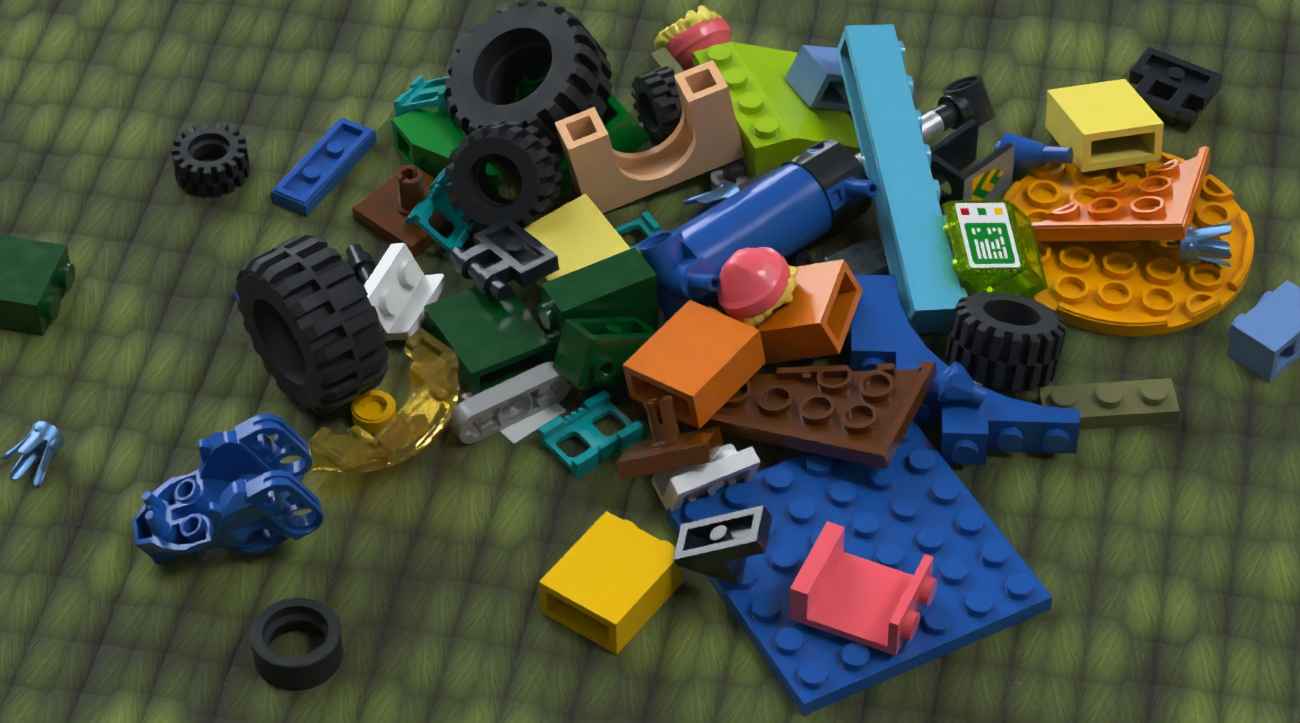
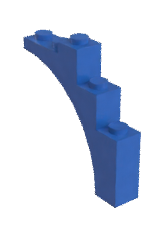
[850,274,1080,465]

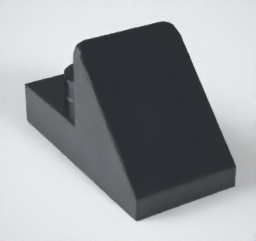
[673,505,772,585]

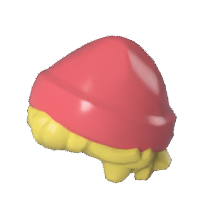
[654,5,732,71]
[717,247,798,327]

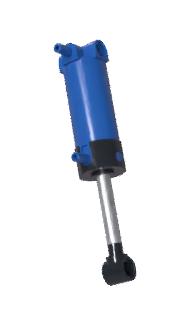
[637,75,995,321]

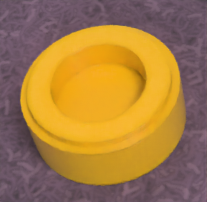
[351,390,397,434]

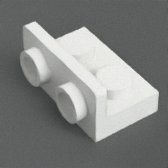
[364,243,448,341]
[651,444,760,512]

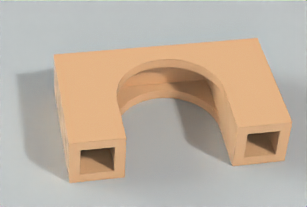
[555,60,745,213]

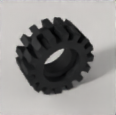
[631,66,682,146]
[171,122,250,198]

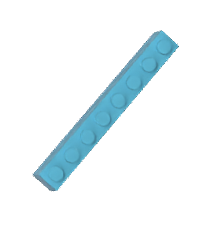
[836,24,967,334]

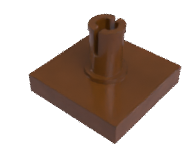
[352,164,456,258]
[616,395,723,480]

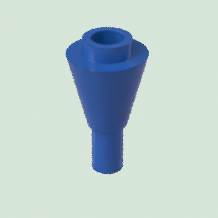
[994,132,1074,172]

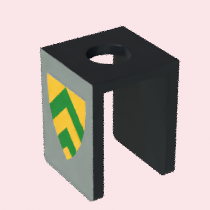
[930,119,1015,218]

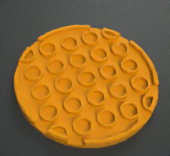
[1001,152,1254,337]

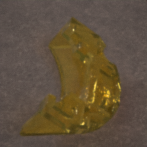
[308,327,459,472]

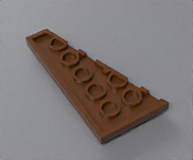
[634,362,937,469]

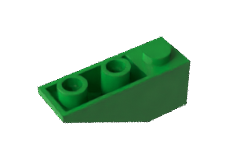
[392,106,502,195]

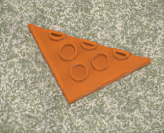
[1018,147,1211,242]

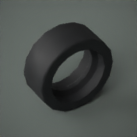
[250,597,344,691]

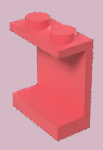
[789,521,938,656]

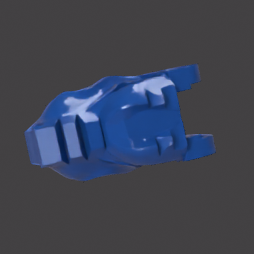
[132,414,323,565]

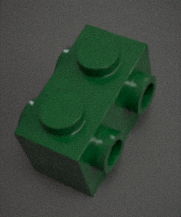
[552,316,656,391]

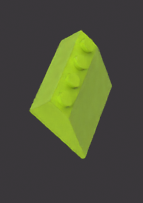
[693,42,860,181]

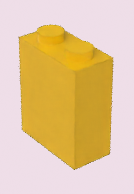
[539,511,683,655]

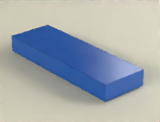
[271,117,377,217]

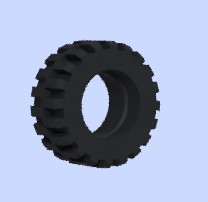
[445,1,612,167]
[235,235,389,415]

